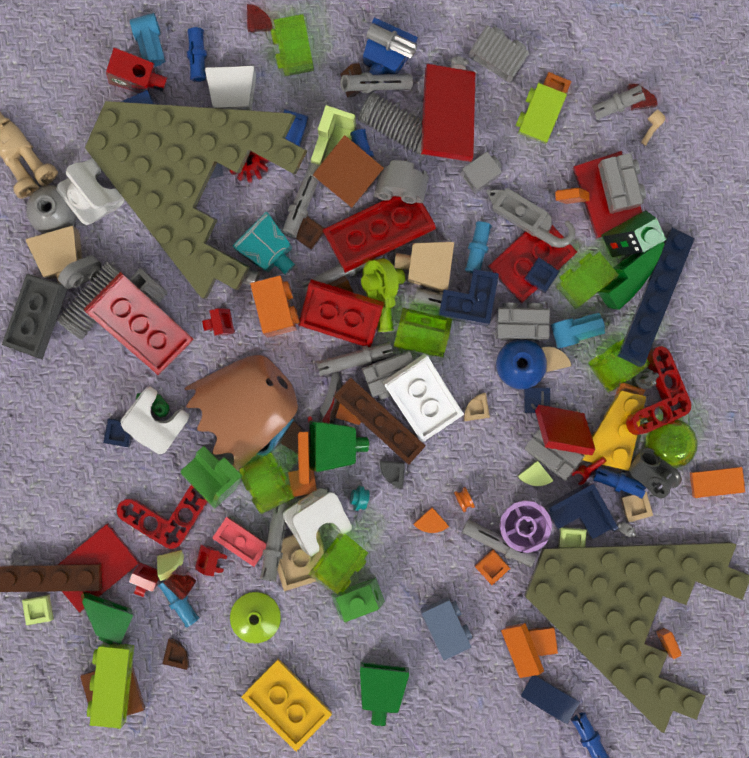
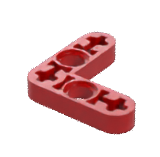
[626,346,692,435]
[117,485,208,549]

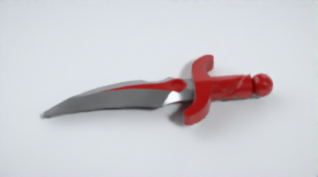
[307,371,341,423]

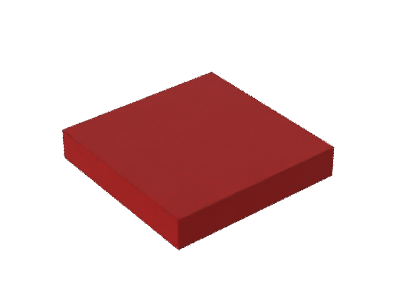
[535,405,596,456]

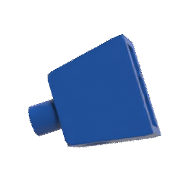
[363,17,418,83]

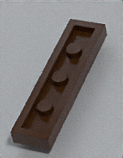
[333,377,426,465]
[0,564,102,592]

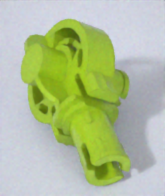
[361,258,405,332]

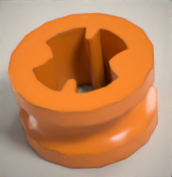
[454,487,475,513]

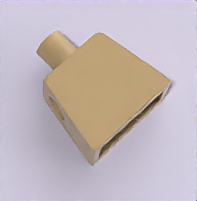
[26,226,82,284]
[394,242,454,292]

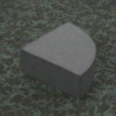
[380,460,405,488]

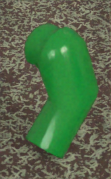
[136,393,170,417]

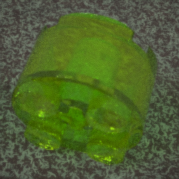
[587,337,650,393]
[239,452,295,514]

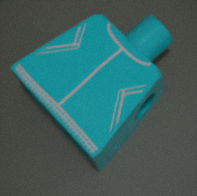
[232,212,295,275]

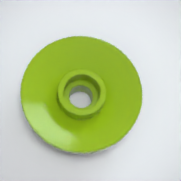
[230,592,281,643]

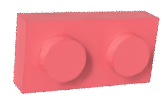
[212,516,267,567]

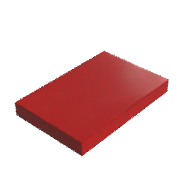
[572,151,642,239]
[488,225,577,304]
[298,279,385,348]
[59,523,140,613]

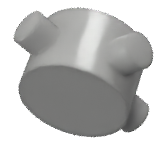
[448,56,469,70]
[617,521,636,538]

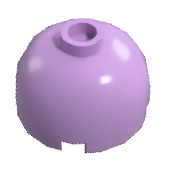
[499,500,552,553]

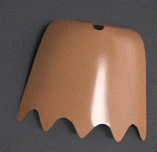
[184,355,298,471]

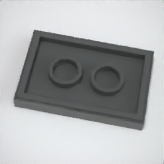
[2,274,67,360]

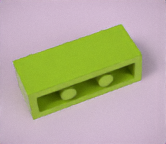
[87,642,134,729]

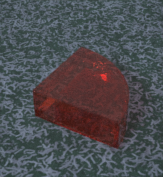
[247,4,273,32]
[627,84,658,111]
[163,574,196,600]

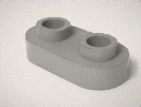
[58,255,102,289]

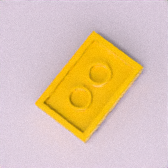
[241,658,333,751]

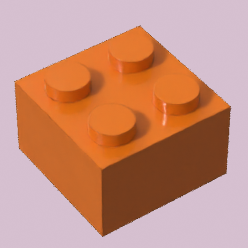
[250,275,300,338]

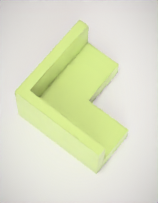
[311,105,356,165]

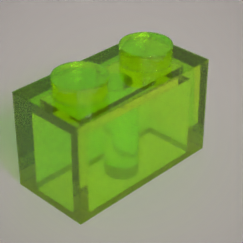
[270,14,314,76]
[556,251,618,309]
[394,308,452,358]
[308,533,368,595]

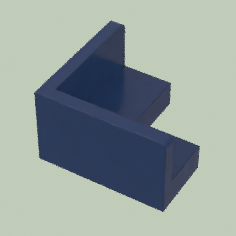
[438,269,499,327]
[544,482,619,539]

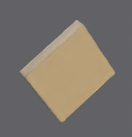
[278,529,333,591]

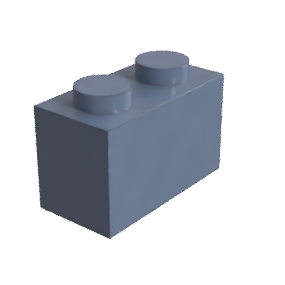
[420,597,473,660]

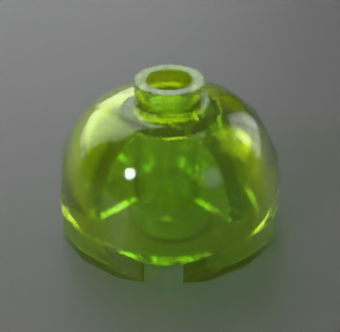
[644,419,698,469]

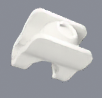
[56,158,126,225]
[121,386,189,454]
[283,488,352,557]

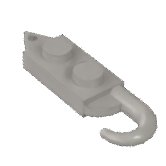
[486,188,575,248]

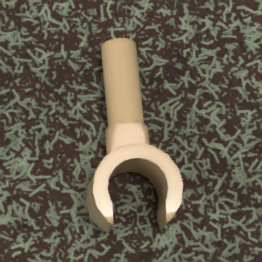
[641,109,665,146]

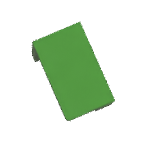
[181,446,242,509]

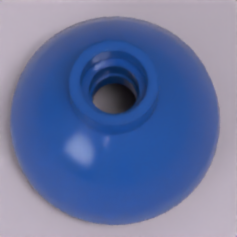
[496,339,547,390]

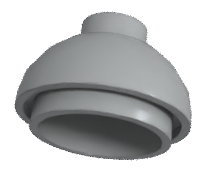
[26,185,77,234]

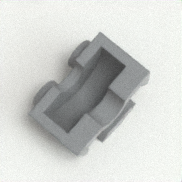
[374,160,429,204]

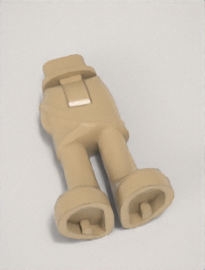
[0,112,58,199]

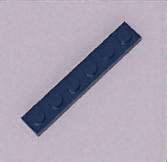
[617,227,695,368]

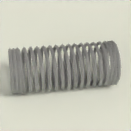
[358,92,425,157]
[57,262,120,340]

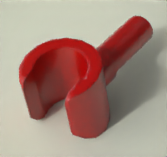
[572,457,607,485]

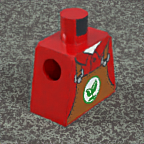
[106,48,168,93]

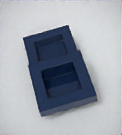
[521,675,581,724]

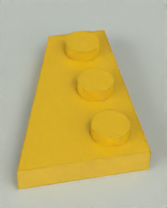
[583,391,646,471]

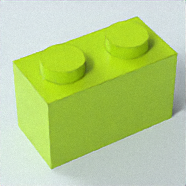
[515,83,567,144]

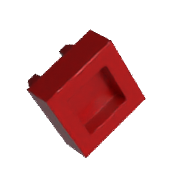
[202,308,235,336]
[195,545,227,577]
[129,562,160,597]

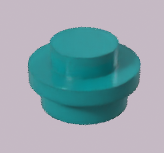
[349,485,370,511]

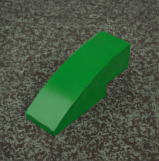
[598,242,665,310]

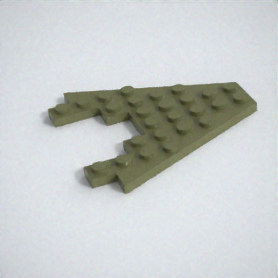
[85,101,307,299]
[524,542,749,733]

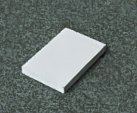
[383,354,464,443]

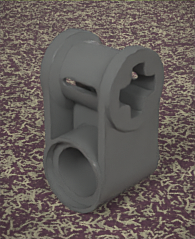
[629,448,682,498]

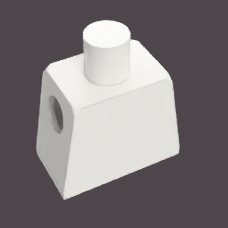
[205,66,256,111]

